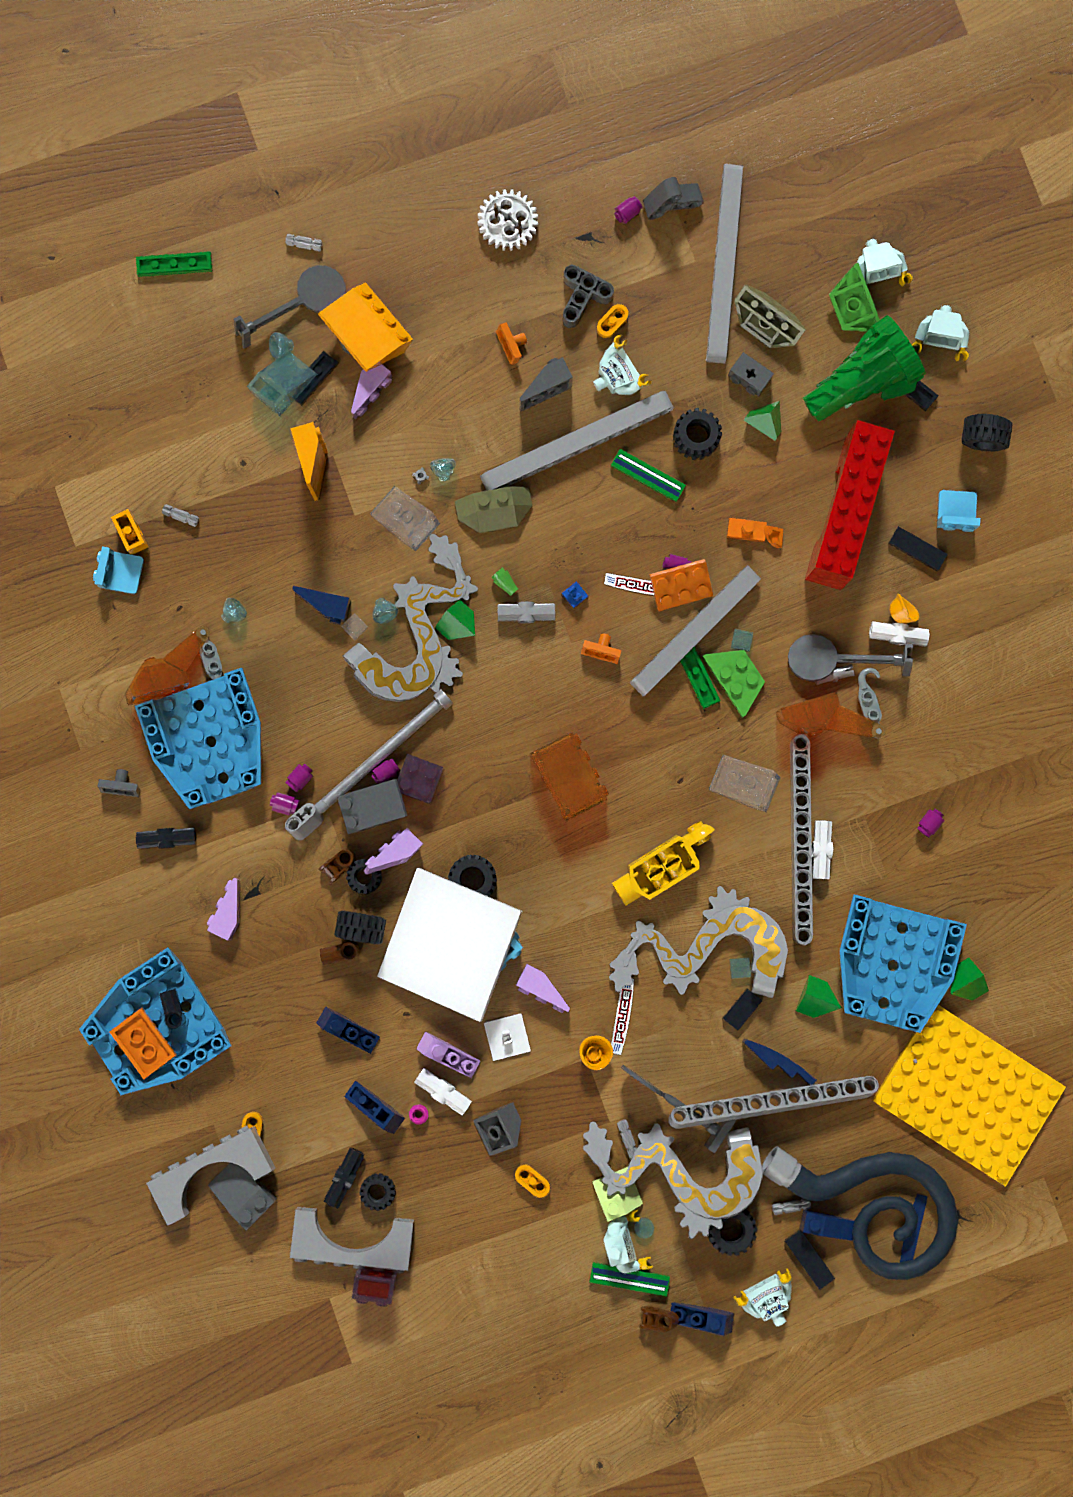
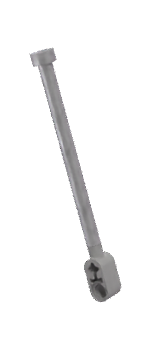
[285,689,453,840]

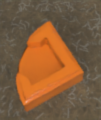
[764,525,784,548]

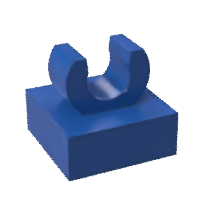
[562,581,588,609]

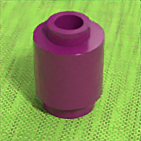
[614,196,643,224]
[662,554,692,570]
[372,759,401,784]
[285,763,313,792]
[269,792,300,816]
[917,809,945,838]

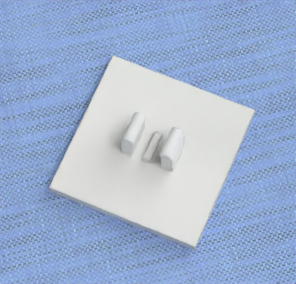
[484,1013,531,1061]

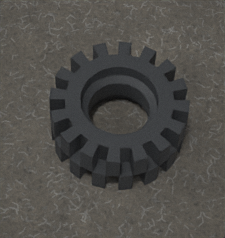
[346,859,382,894]
[359,1173,396,1211]

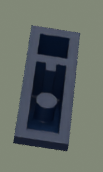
[292,586,351,625]
[344,1081,405,1134]
[800,1210,855,1241]

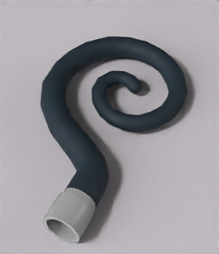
[762,1146,959,1280]

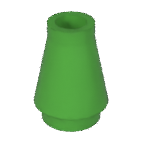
[491,567,519,596]

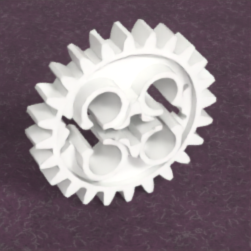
[478,189,538,251]

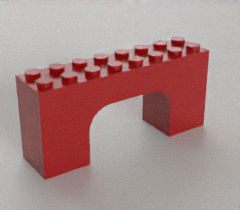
[805,420,895,590]

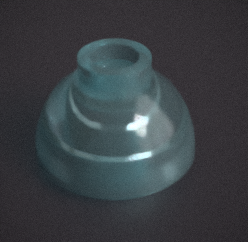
[269,332,294,359]
[430,458,456,481]
[221,598,247,623]
[372,598,398,624]

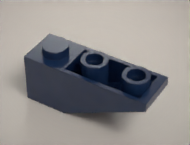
[316,1006,380,1054]
[669,1302,735,1336]

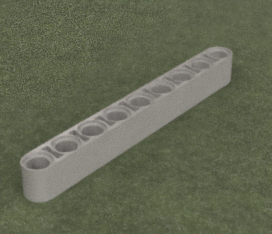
[630,565,761,696]

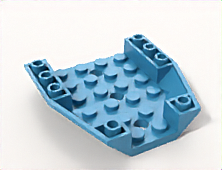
[135,668,261,809]
[839,894,967,1033]
[79,947,231,1095]

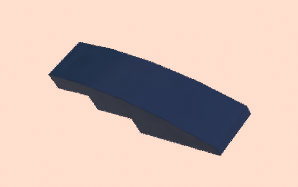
[742,1039,817,1085]

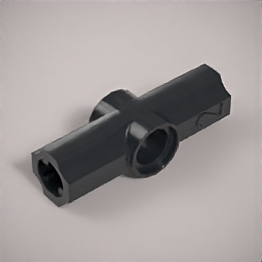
[136,828,197,849]
[323,1147,365,1209]

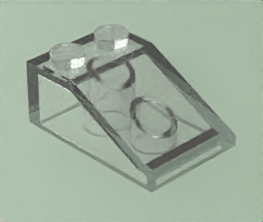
[370,486,440,551]
[709,755,781,813]

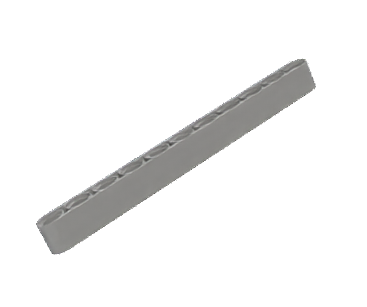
[706,164,743,364]
[480,391,674,491]
[790,734,813,945]
[668,1076,879,1129]

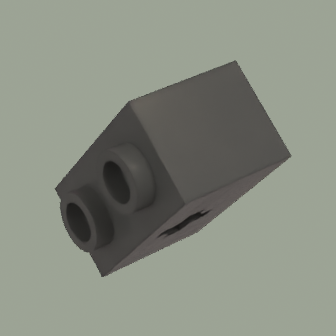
[728,352,774,397]

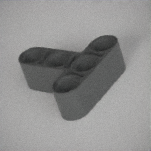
[643,177,704,220]
[562,265,614,328]

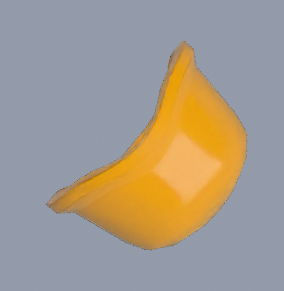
[889,593,919,624]
[579,1036,613,1070]

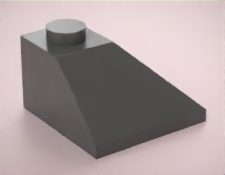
[473,1102,521,1156]

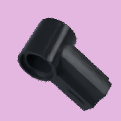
[159,989,186,1029]

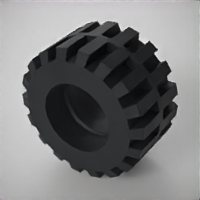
[673,408,722,460]
[961,414,1013,452]
[448,855,497,897]
[334,910,386,944]
[708,1209,757,1256]

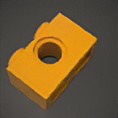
[111,509,149,555]

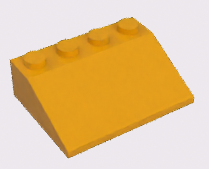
[318,282,413,372]
[290,422,328,501]

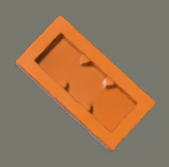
[496,322,527,365]
[726,518,767,542]
[581,633,621,664]

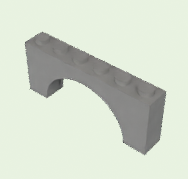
[146,1126,276,1226]
[290,1207,414,1273]

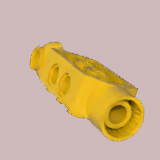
[612,821,715,906]

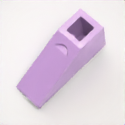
[351,364,392,419]
[363,828,423,874]
[207,878,240,941]
[516,964,570,1013]
[416,1032,480,1078]

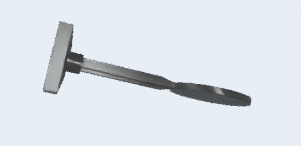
[234,265,346,349]
[788,634,913,682]
[621,1065,736,1153]

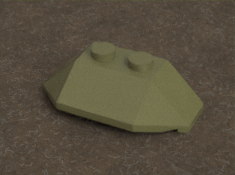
[734,284,806,348]
[455,486,532,533]

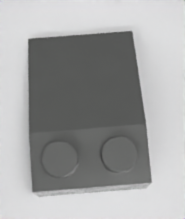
[519,357,573,412]
[337,779,407,834]
[208,1163,277,1230]

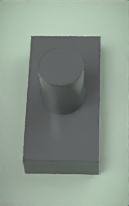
[97,769,140,797]

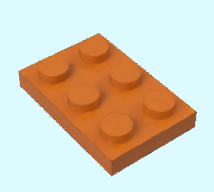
[649,559,713,611]
[110,1008,177,1079]

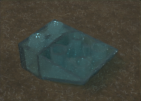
[247,351,317,416]

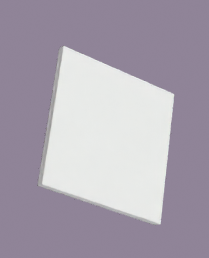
[377,868,523,1022]

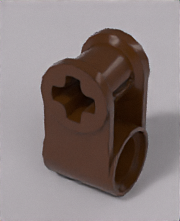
[319,850,356,884]
[639,1306,679,1332]

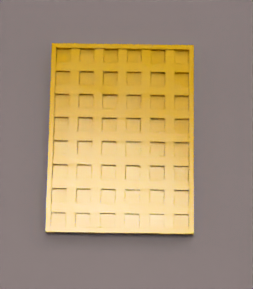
[872,1005,1066,1187]

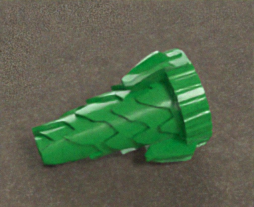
[802,315,926,421]

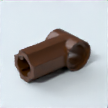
[320,941,360,965]

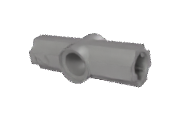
[498,602,555,623]

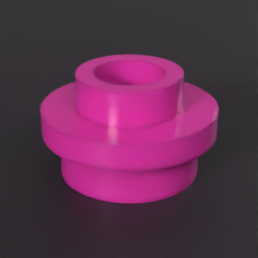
[409,1104,429,1124]

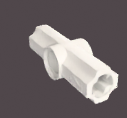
[869,621,929,647]
[812,821,833,879]
[414,1068,472,1115]

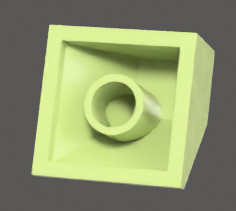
[592,1167,643,1222]

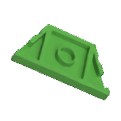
[828,263,880,332]
[702,650,765,718]

